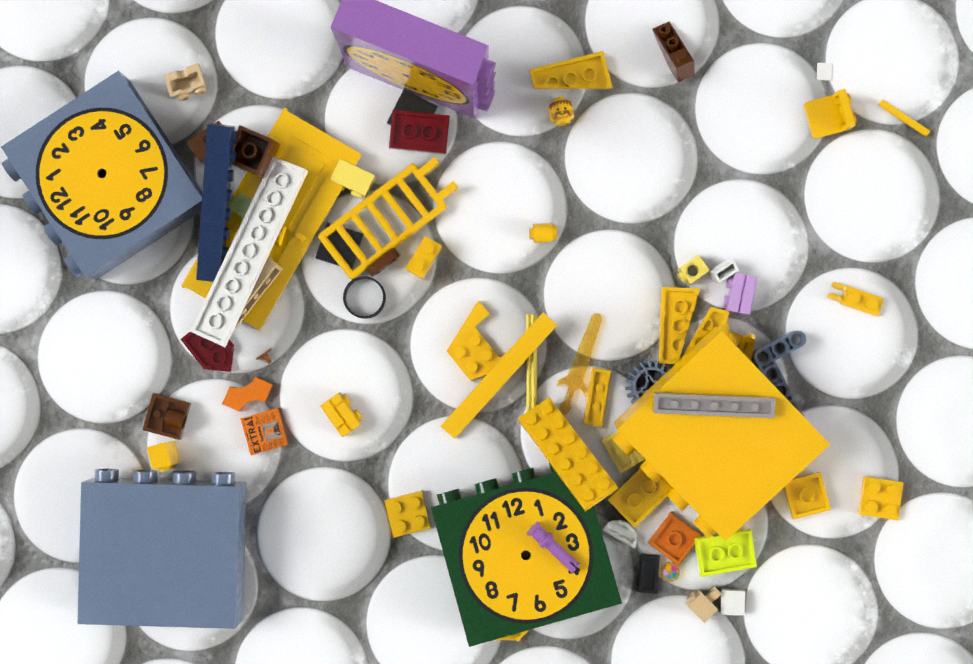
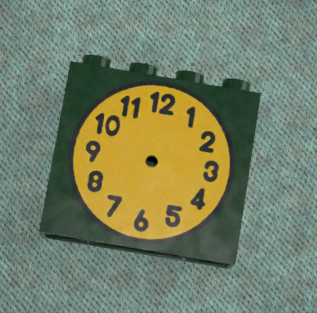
[431,463,622,647]

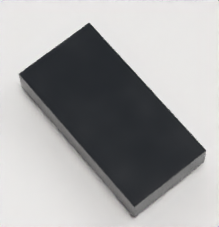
[637,553,660,594]

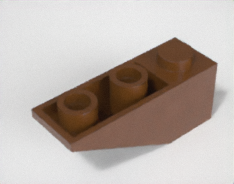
[652,21,695,82]

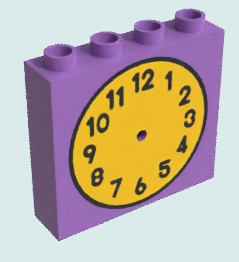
[330,0,496,118]

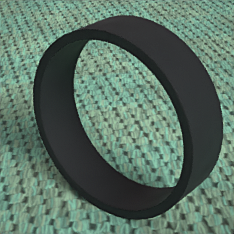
[343,276,386,319]

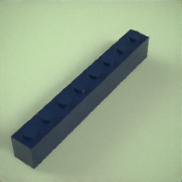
[196,123,237,282]

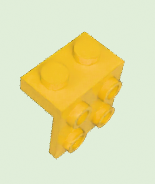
[804,89,856,139]

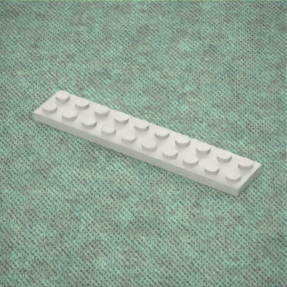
[190,157,308,347]

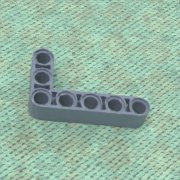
[752,330,806,416]

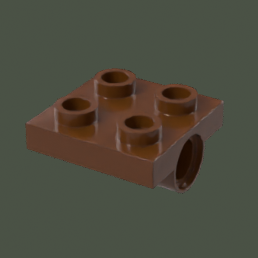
[142,393,191,440]

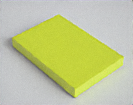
[694,528,757,577]

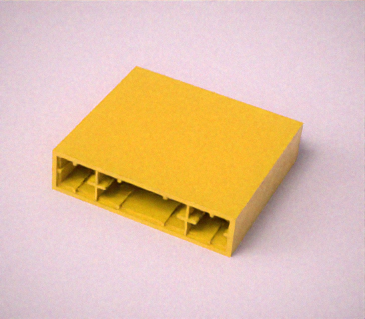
[613,327,830,541]

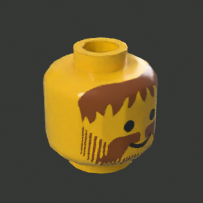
[548,97,574,126]

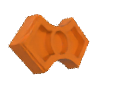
[222,377,274,412]

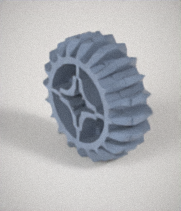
[625,360,670,404]

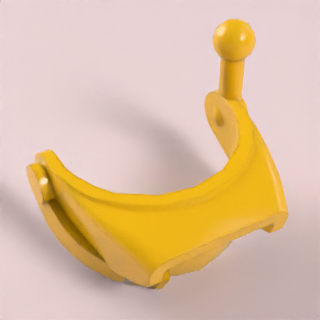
[738,333,756,361]

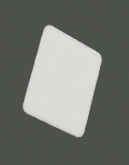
[817,63,832,81]

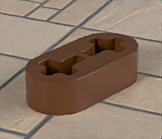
[366,248,401,277]

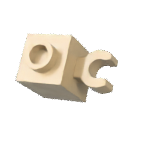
[685,586,722,623]

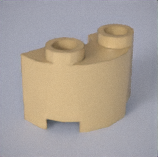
[164,63,206,101]

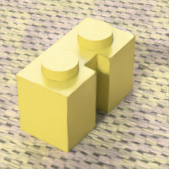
[330,159,376,199]

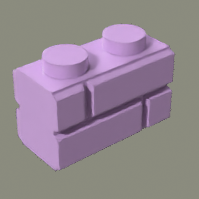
[723,273,757,316]

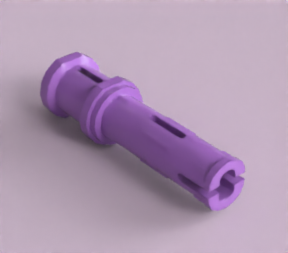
[526,521,580,573]

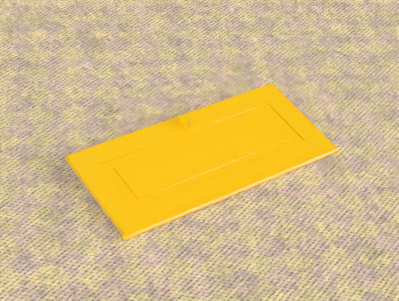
[181,108,362,330]

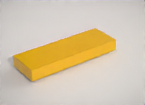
[583,367,611,427]

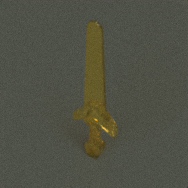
[556,313,602,415]

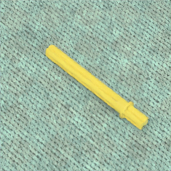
[524,314,537,412]

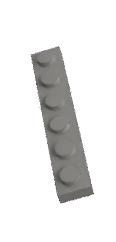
[653,392,776,418]

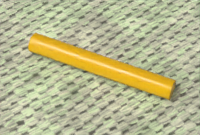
[878,99,930,137]

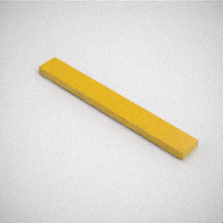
[441,312,557,439]

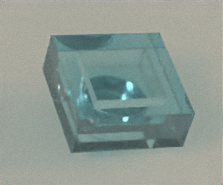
[229,192,252,218]

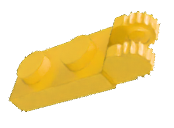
[827,282,884,317]

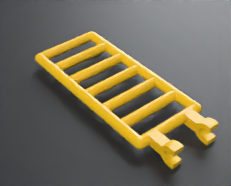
[318,157,458,280]

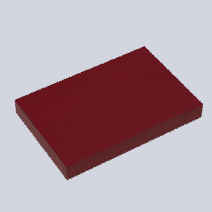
[389,110,450,154]

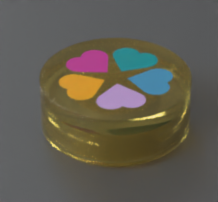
[660,562,680,582]

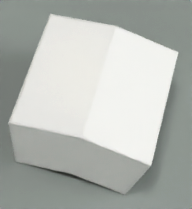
[708,258,739,283]
[720,588,745,615]

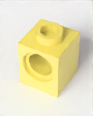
[677,255,710,285]

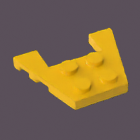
[447,301,506,381]

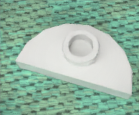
[601,520,637,549]

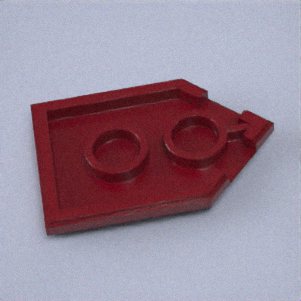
[180,332,234,372]

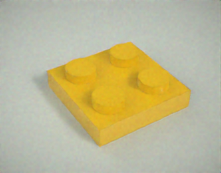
[784,472,831,519]
[858,476,904,521]
[384,490,431,538]

